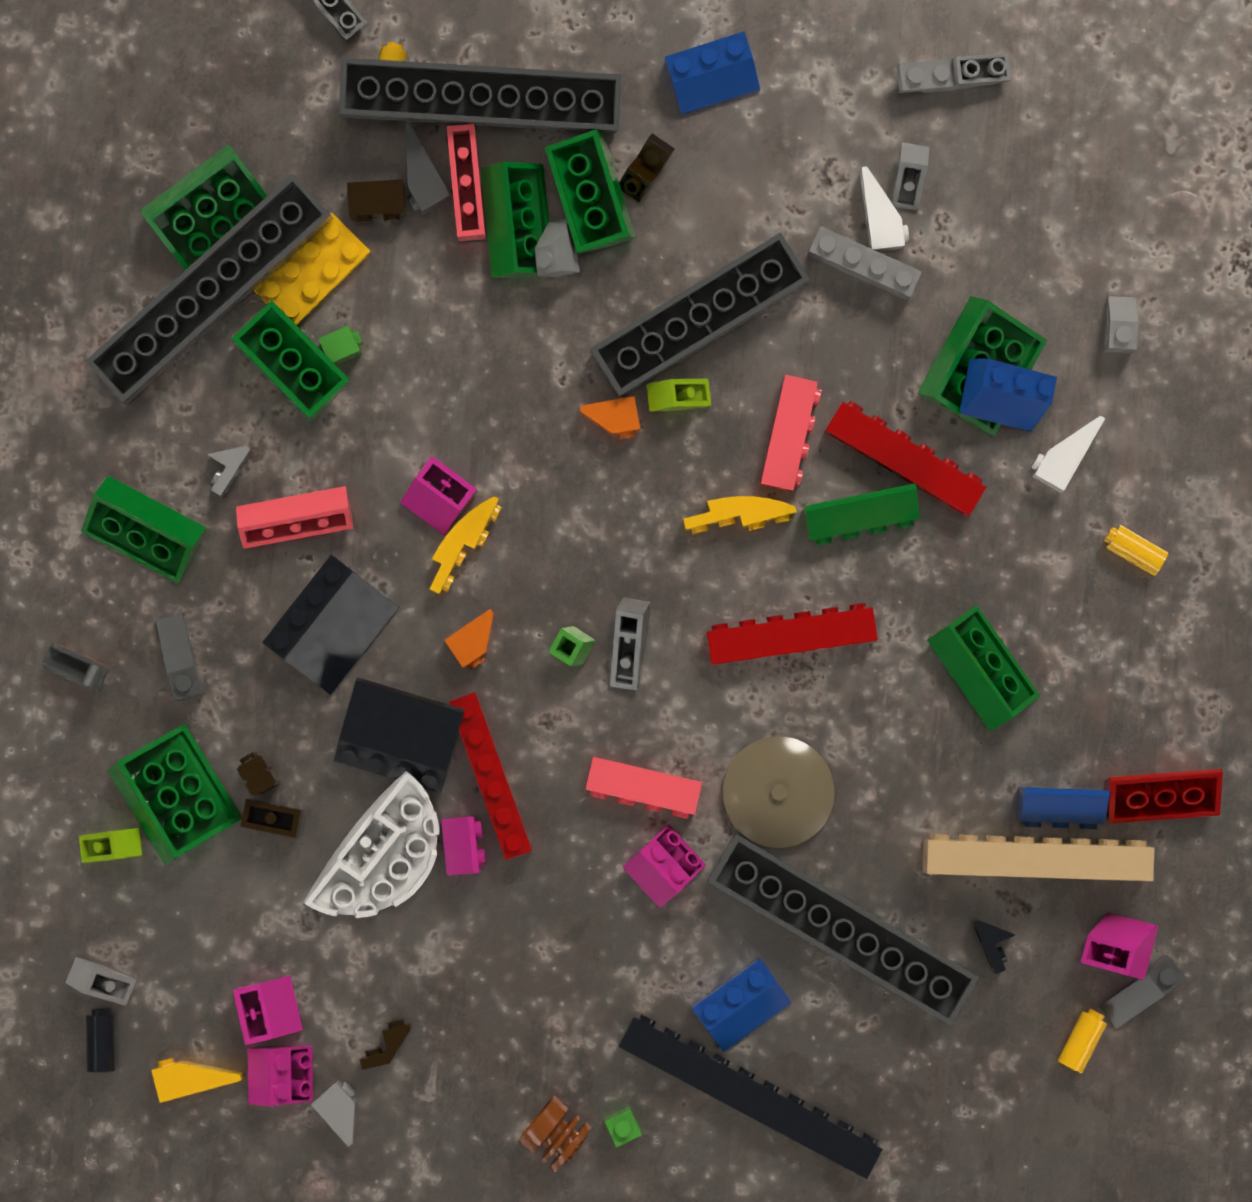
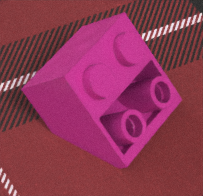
[400,456,478,536]
[441,815,486,875]
[623,824,706,908]
[1080,913,1159,980]
[233,975,303,1045]
[248,1045,313,1106]

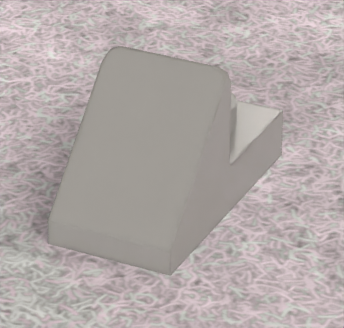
[208,446,253,498]

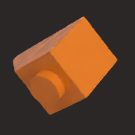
[579,396,640,440]
[444,609,494,670]

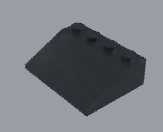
[262,554,399,695]
[334,677,465,793]

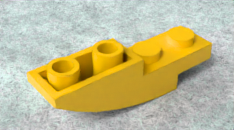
[683,496,797,534]
[430,497,502,595]

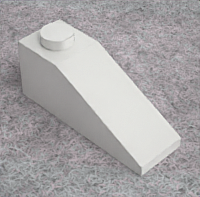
[860,166,909,252]
[1031,416,1105,493]

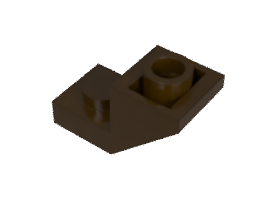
[619,133,675,202]
[360,1019,412,1070]

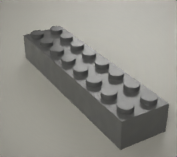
[590,232,810,399]

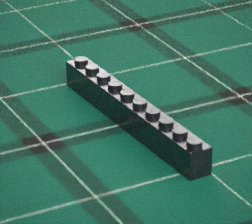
[618,1014,883,1179]

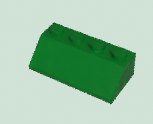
[545,129,636,254]
[480,162,549,278]
[231,300,350,423]
[81,475,206,584]
[802,484,920,546]
[927,605,1040,731]

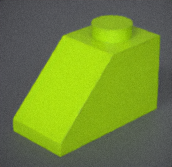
[646,379,712,412]
[78,828,142,863]

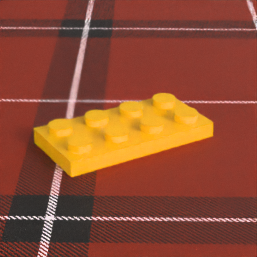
[254,212,371,326]

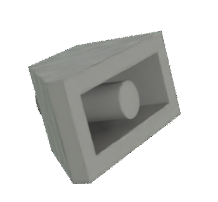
[891,142,929,211]
[534,218,580,277]
[1104,296,1138,353]
[65,957,137,1006]
[311,1080,357,1147]

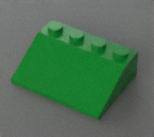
[140,144,267,270]
[917,296,1047,437]
[107,724,242,866]

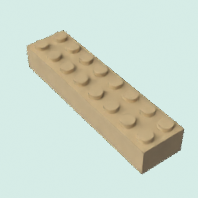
[922,833,1154,881]

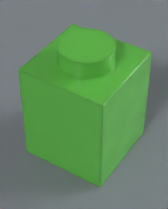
[318,325,364,365]
[549,626,596,666]
[605,1106,642,1147]

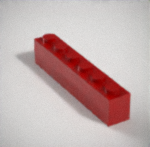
[824,401,987,517]
[706,603,878,665]
[449,692,533,860]

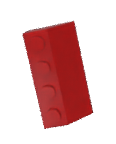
[1104,769,1223,824]

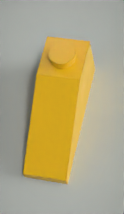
[151,1057,244,1103]

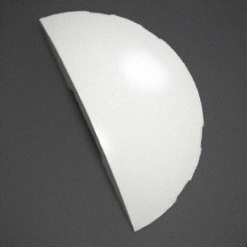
[304,771,440,918]

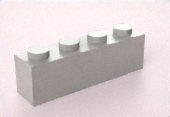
[807,226,922,301]

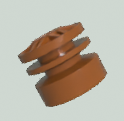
[517,1095,591,1172]

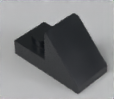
[971,919,1015,974]

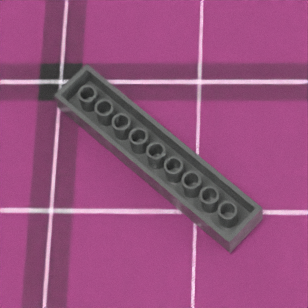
[338,58,622,134]
[85,174,333,404]
[707,833,979,1026]

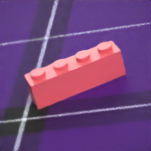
[446,124,486,242]
[760,375,822,493]
[236,486,353,549]
[585,757,702,819]

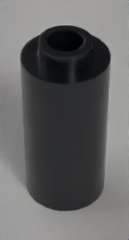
[86,1008,115,1072]

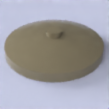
[723,736,834,848]

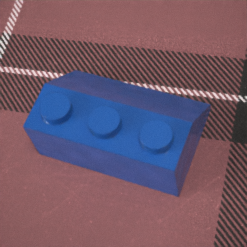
[664,31,760,115]
[959,359,1057,431]
[1017,787,1110,829]
[691,957,792,1052]

